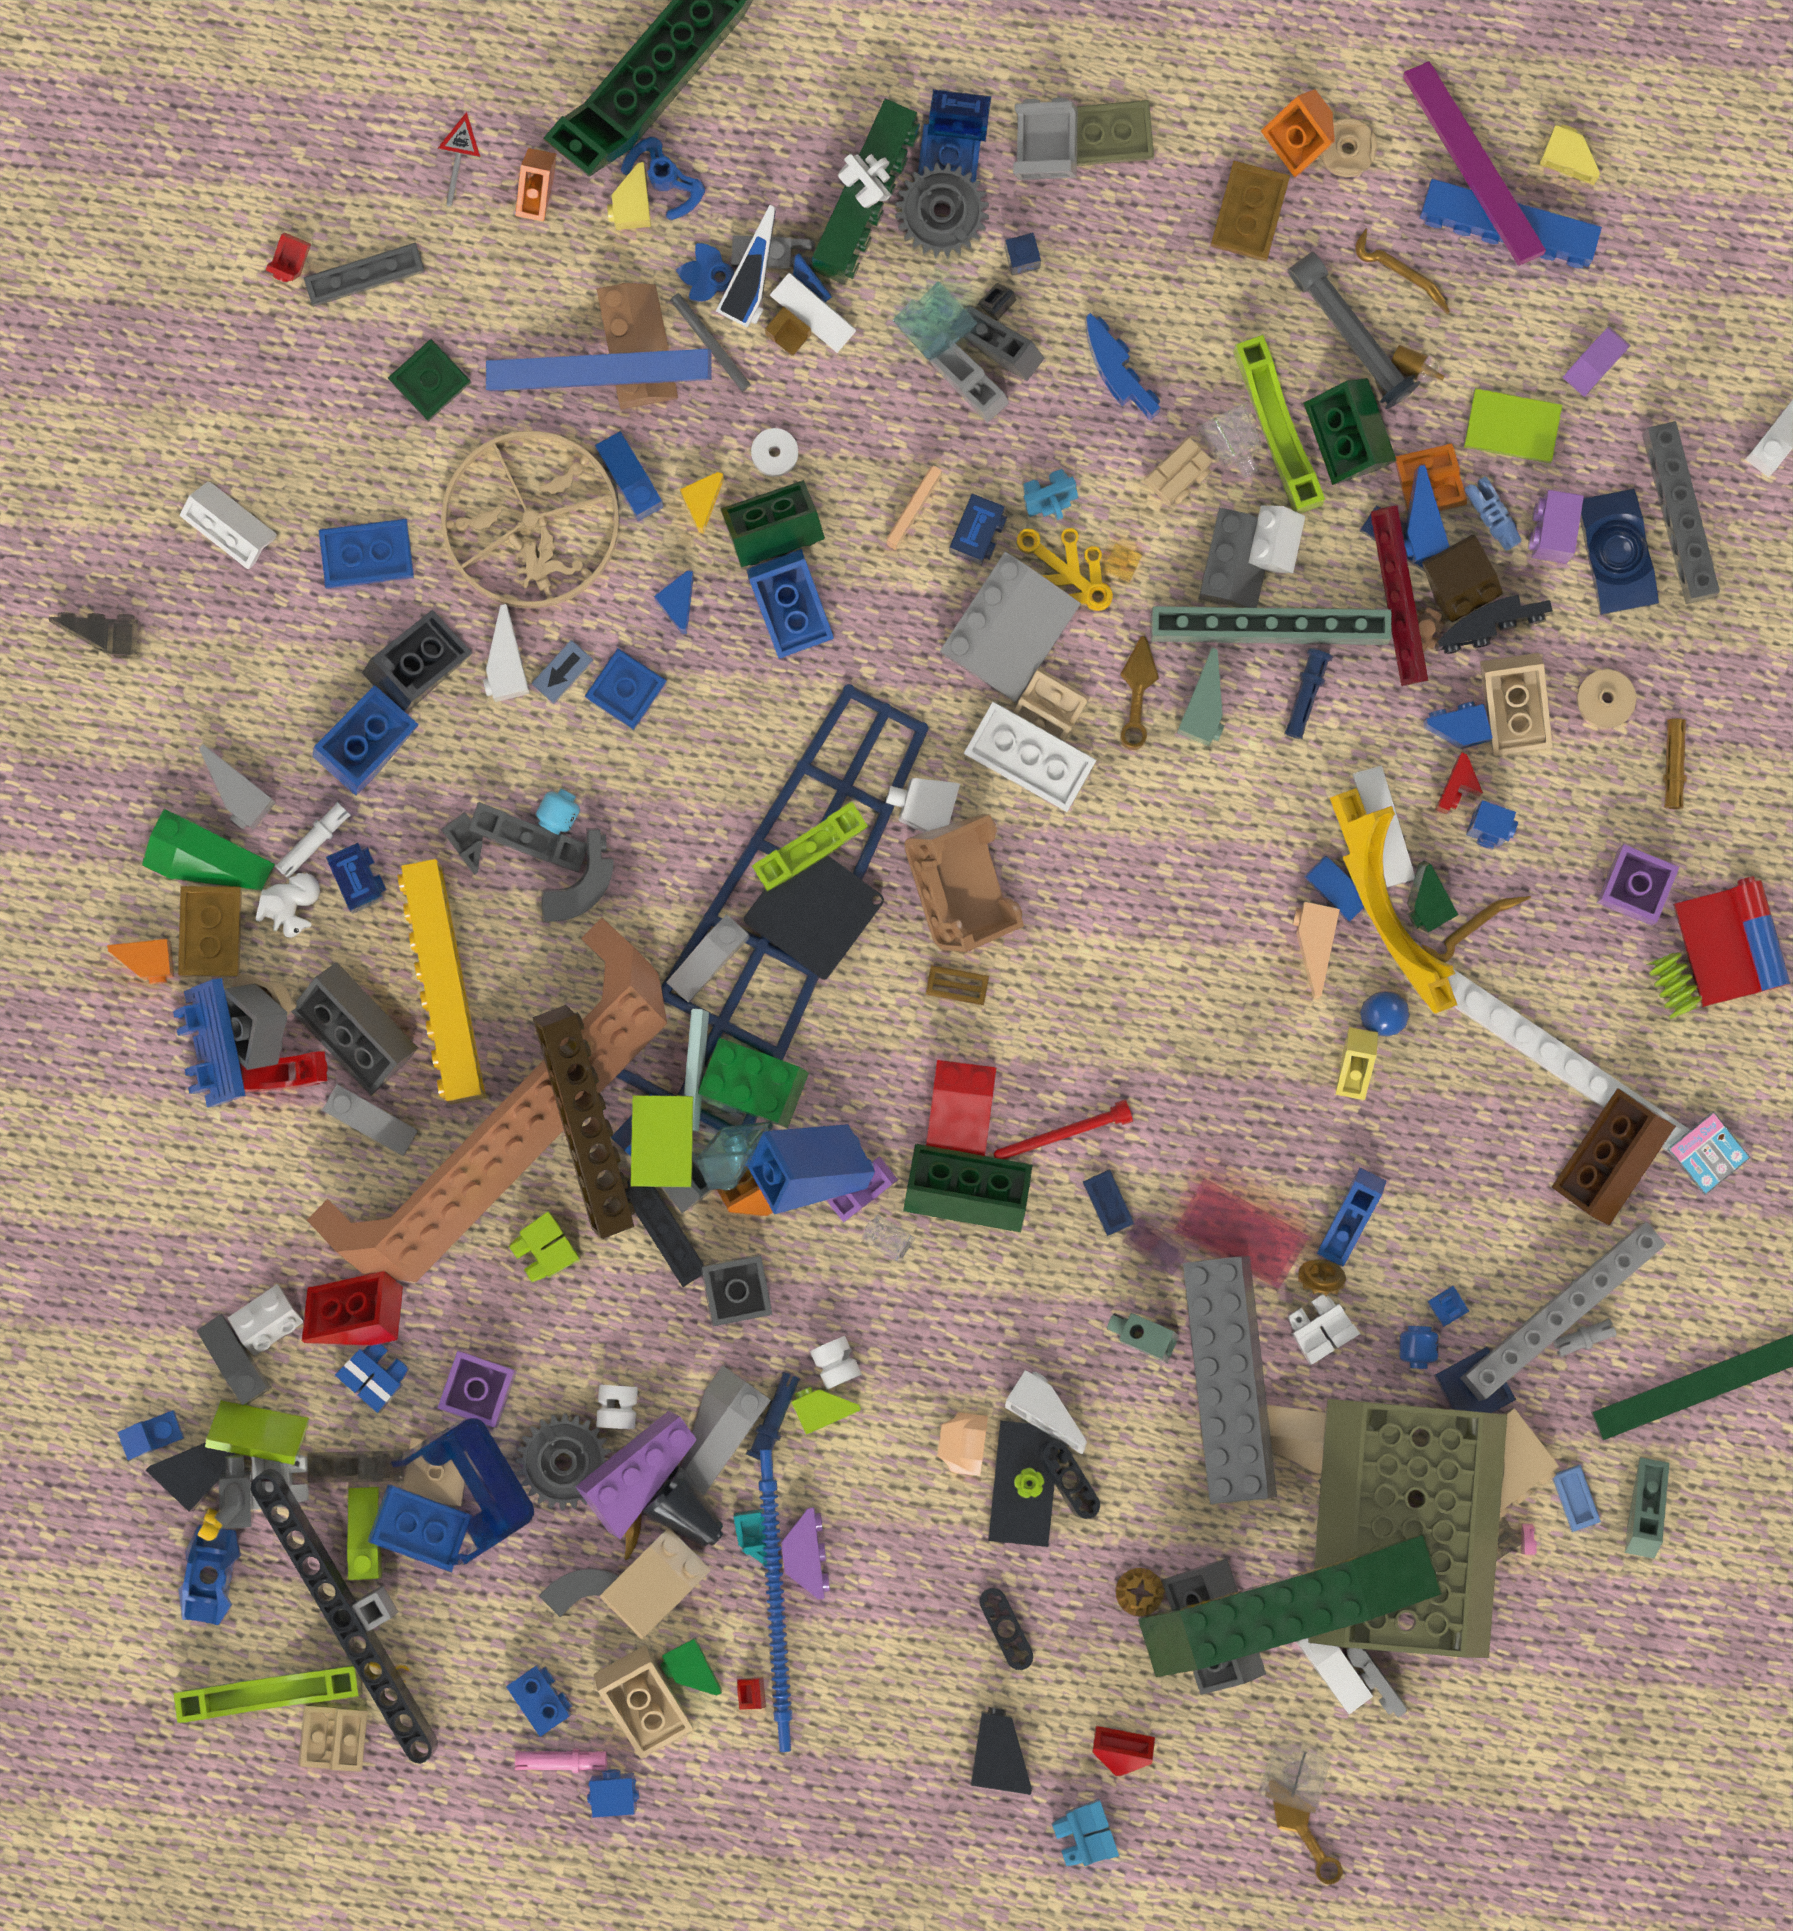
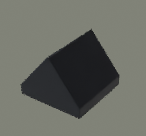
[978,283,1016,321]

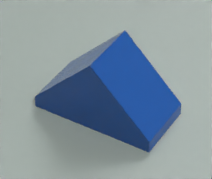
[654,571,694,634]

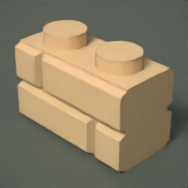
[1145,437,1213,507]

